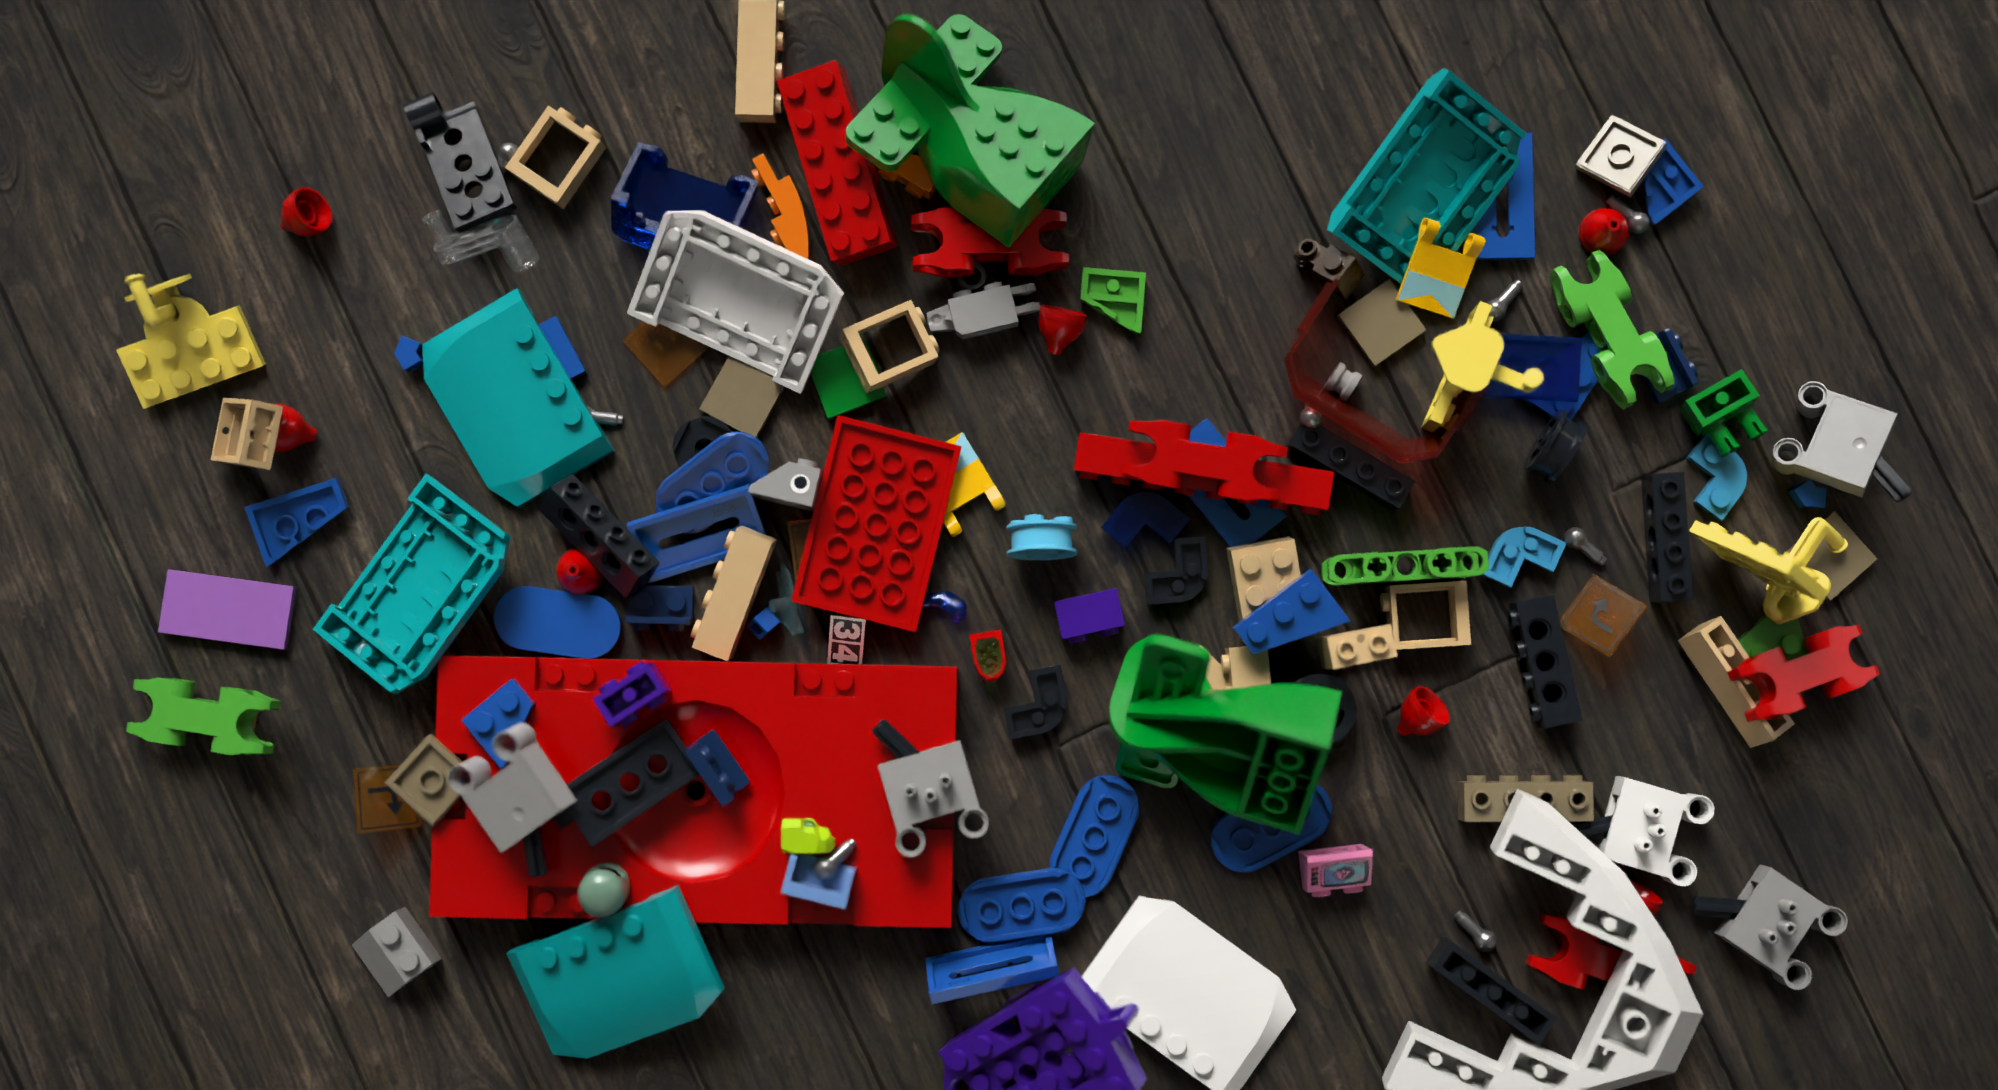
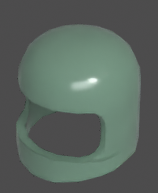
[578,862,630,917]

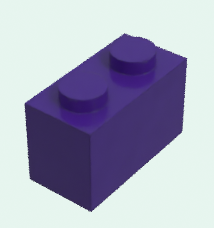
[1053,588,1125,644]

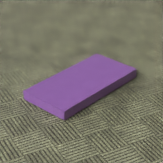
[158,569,297,649]

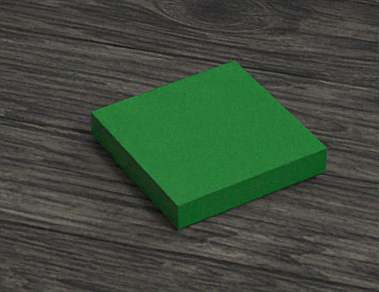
[811,337,887,420]

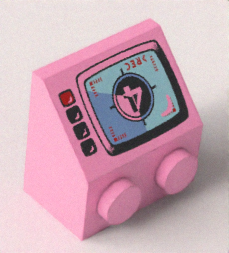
[1298,844,1373,897]

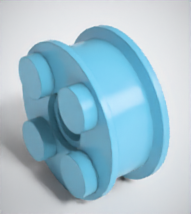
[1006,514,1077,560]

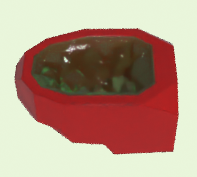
[969,629,1007,683]

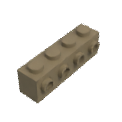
[1457,775,1594,822]

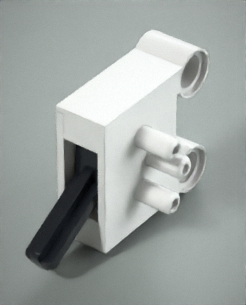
[1572,776,1714,886]

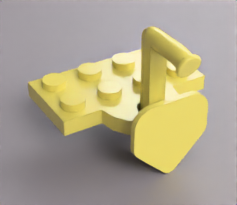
[116,274,266,409]
[1421,301,1543,432]
[1689,518,1848,624]

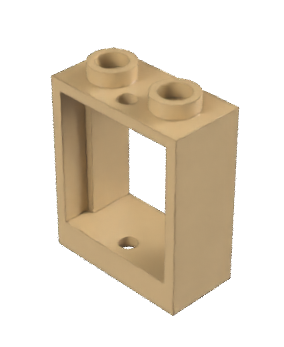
[505,105,606,209]
[839,300,939,394]
[211,398,283,470]
[1380,581,1471,650]
[1315,624,1397,669]

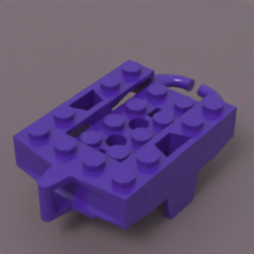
[938,968,1147,1090]

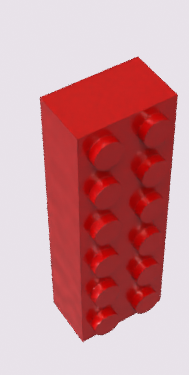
[777,60,899,266]

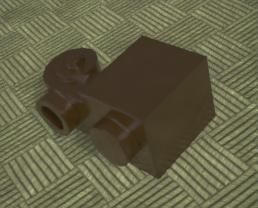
[1293,238,1365,300]

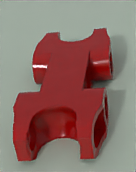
[910,207,1069,278]
[1121,420,1288,501]
[1727,625,1880,722]
[1525,913,1697,990]

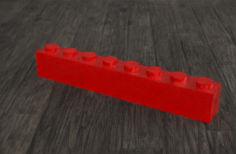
[1074,432,1334,515]

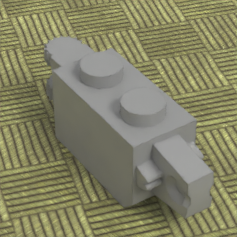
[926,282,1040,340]

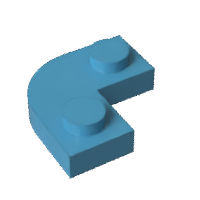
[1686,434,1747,521]
[1481,527,1567,588]

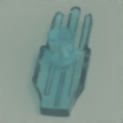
[769,563,804,635]

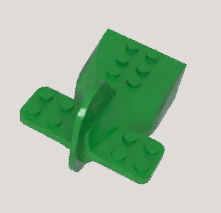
[845,14,1095,248]
[1109,635,1342,835]

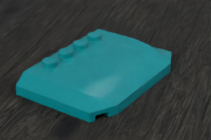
[1327,68,1526,284]
[422,288,615,508]
[312,473,511,694]
[506,885,725,1059]

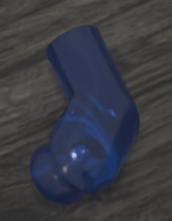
[923,590,967,621]

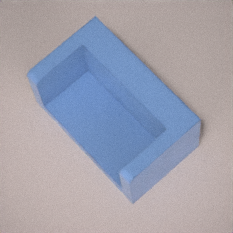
[781,853,857,909]

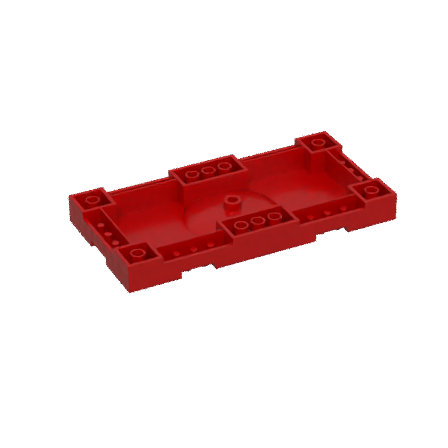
[429,656,958,928]

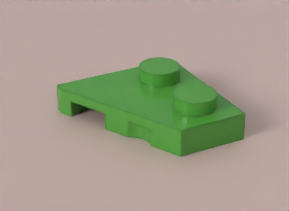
[1080,267,1146,335]
[1737,615,1808,661]

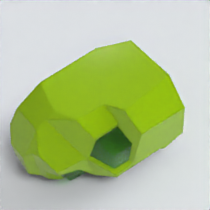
[781,818,835,853]

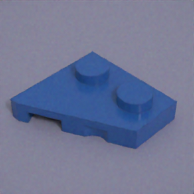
[1641,137,1704,226]
[461,678,535,769]

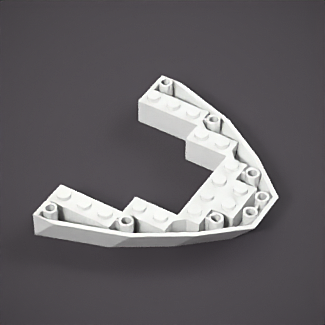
[1382,789,1703,1090]

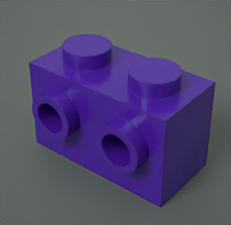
[593,661,672,728]

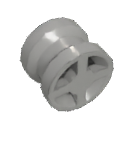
[1324,362,1362,401]

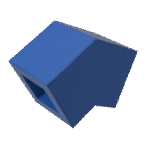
[394,336,423,373]
[1787,479,1826,509]
[747,607,782,640]

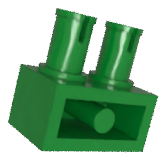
[1680,369,1768,457]

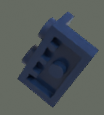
[1641,328,1699,404]
[625,585,695,631]
[685,730,750,806]

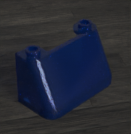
[611,142,759,249]

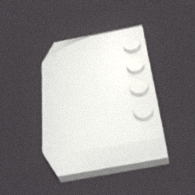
[627,210,844,394]
[1082,896,1296,1090]

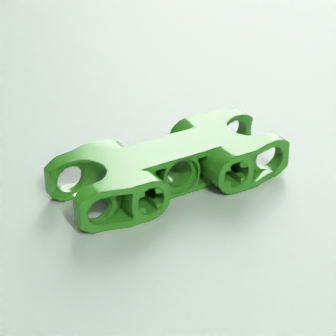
[1549,250,1675,410]
[1321,547,1489,586]
[126,677,281,755]

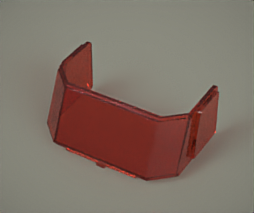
[1284,278,1490,464]

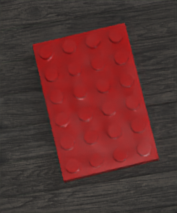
[791,415,962,632]

